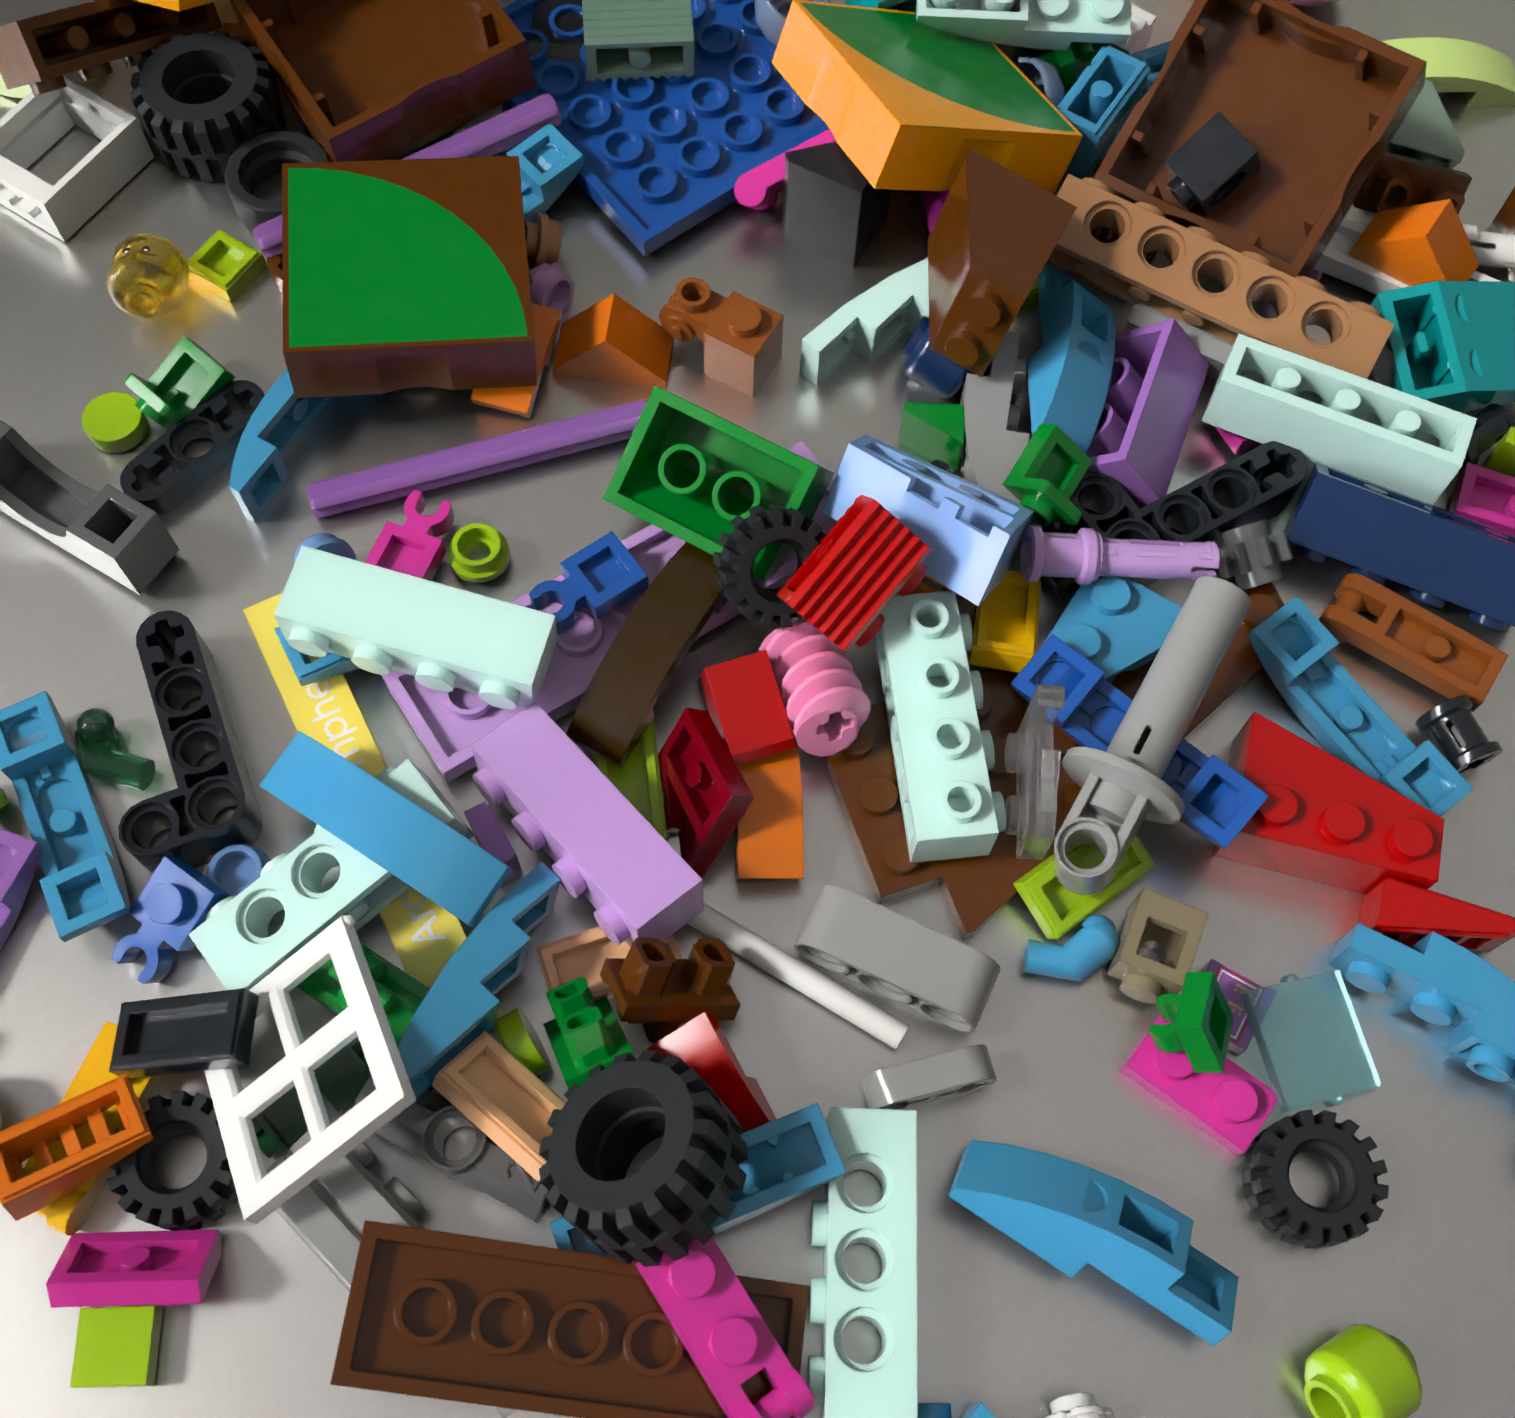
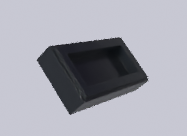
[109,988,259,1078]

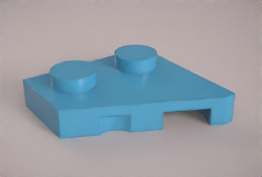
[1043,576,1182,684]

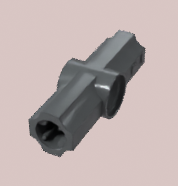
[355,1076,551,1223]

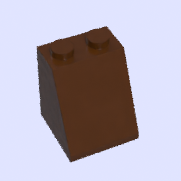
[928,149,1077,377]

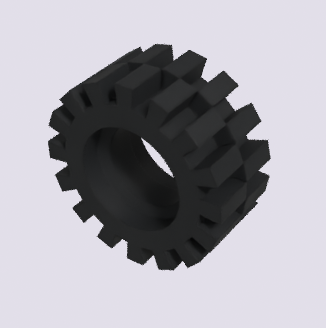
[713,504,827,628]
[107,1091,239,1231]
[1242,1109,1389,1249]

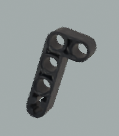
[1067,441,1308,587]
[118,610,263,873]

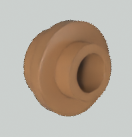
[524,211,562,269]

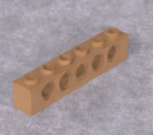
[1046,174,1395,379]

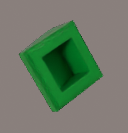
[899,402,964,472]

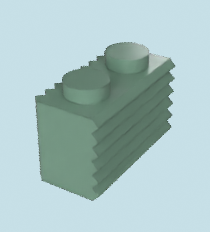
[582,0,694,82]

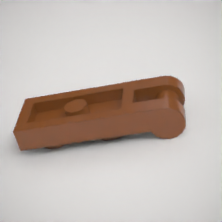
[1318,573,1509,712]

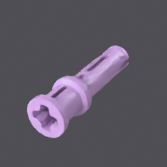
[1020,525,1220,585]

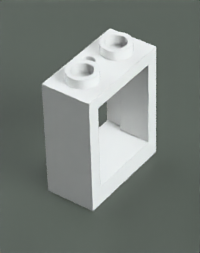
[0,76,154,242]

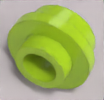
[448,523,510,583]

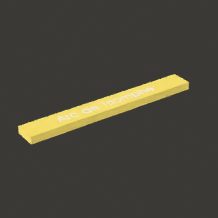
[243,593,503,1030]

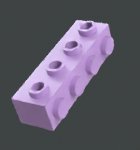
[471,702,704,947]

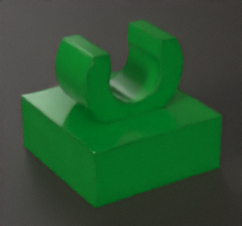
[1149,972,1234,1073]

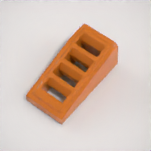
[0,1073,154,1221]

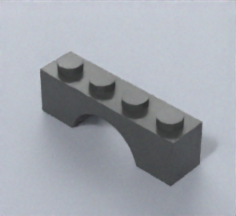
[0,420,179,595]

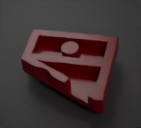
[658,707,754,879]

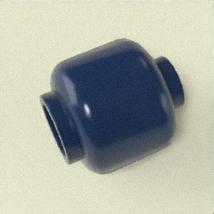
[899,315,989,399]

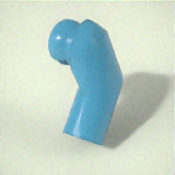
[1023,915,1120,981]

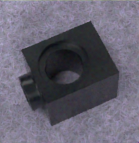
[1165,111,1261,217]

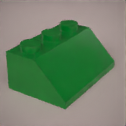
[602,385,834,581]

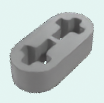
[860,1044,997,1110]

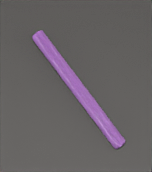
[253,94,562,257]
[307,399,648,518]

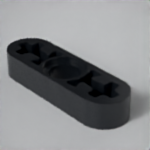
[120,380,265,516]

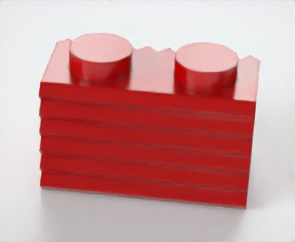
[777,494,933,653]

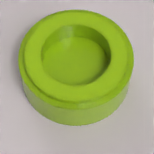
[81,392,148,453]
[495,1007,551,1076]

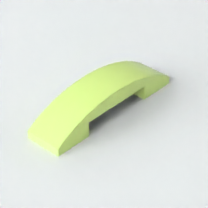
[1381,37,1515,107]

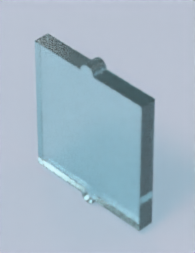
[1240,969,1382,1113]

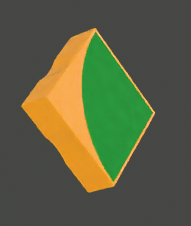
[771,0,1083,194]

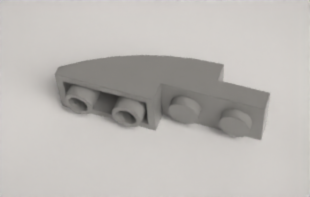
[958,331,1030,545]

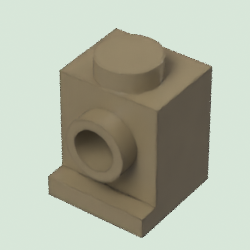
[1107,887,1209,1004]

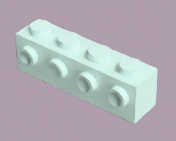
[1201,334,1477,505]
[274,545,557,710]
[875,591,1006,863]

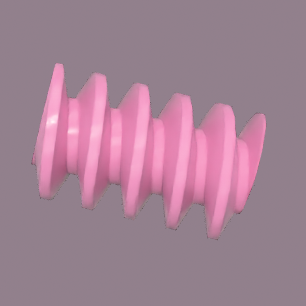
[759,620,871,757]

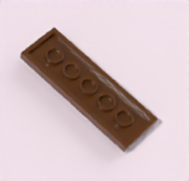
[330,1220,809,1418]

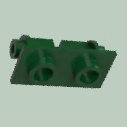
[252,1036,372,1159]

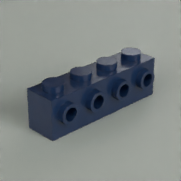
[1286,462,1515,631]

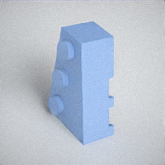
[822,435,1034,606]

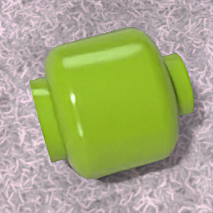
[1304,1324,1423,1418]

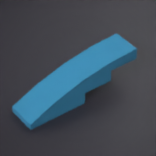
[387,861,561,1125]
[549,1102,846,1260]

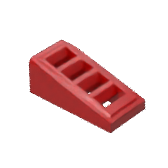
[1357,877,1515,951]

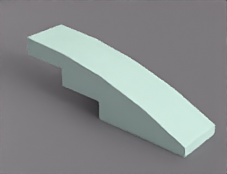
[800,258,929,386]

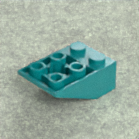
[1371,281,1515,413]

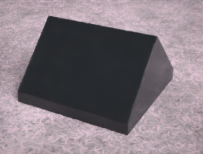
[782,141,891,268]

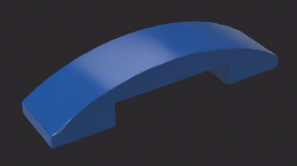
[1011,633,1269,850]

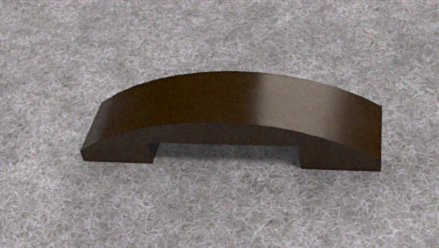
[566,542,728,769]

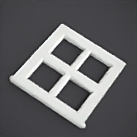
[204,915,416,1224]

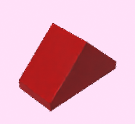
[697,650,796,765]

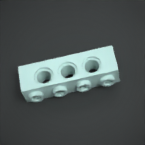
[188,759,474,990]
[807,1107,918,1418]

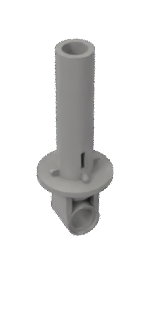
[1054,576,1251,895]

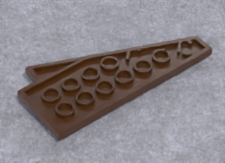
[822,582,1284,941]

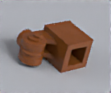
[659,278,784,398]

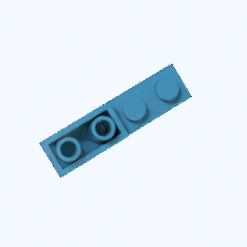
[1027,265,1116,454]
[1327,923,1515,1084]
[948,1140,1238,1346]

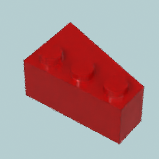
[1214,711,1445,895]

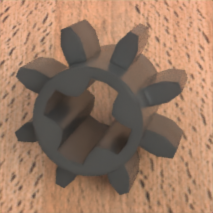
[1218,519,1293,590]

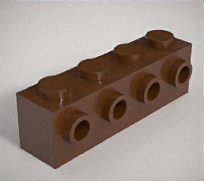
[0,0,223,96]

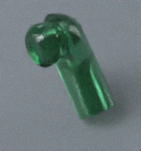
[74,708,155,791]

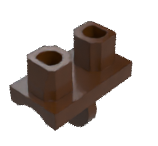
[1353,152,1472,214]
[600,938,741,1043]

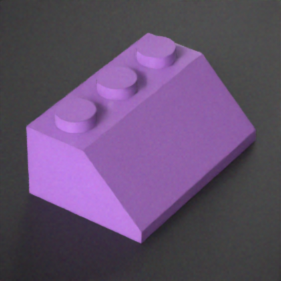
[1085,318,1210,508]

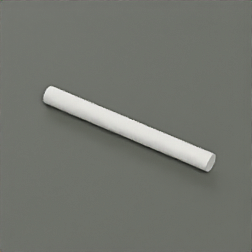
[687,903,910,1049]

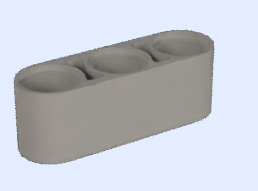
[794,885,1001,1033]

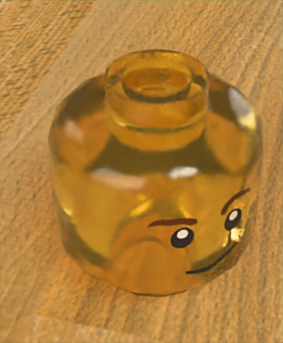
[106,234,190,321]

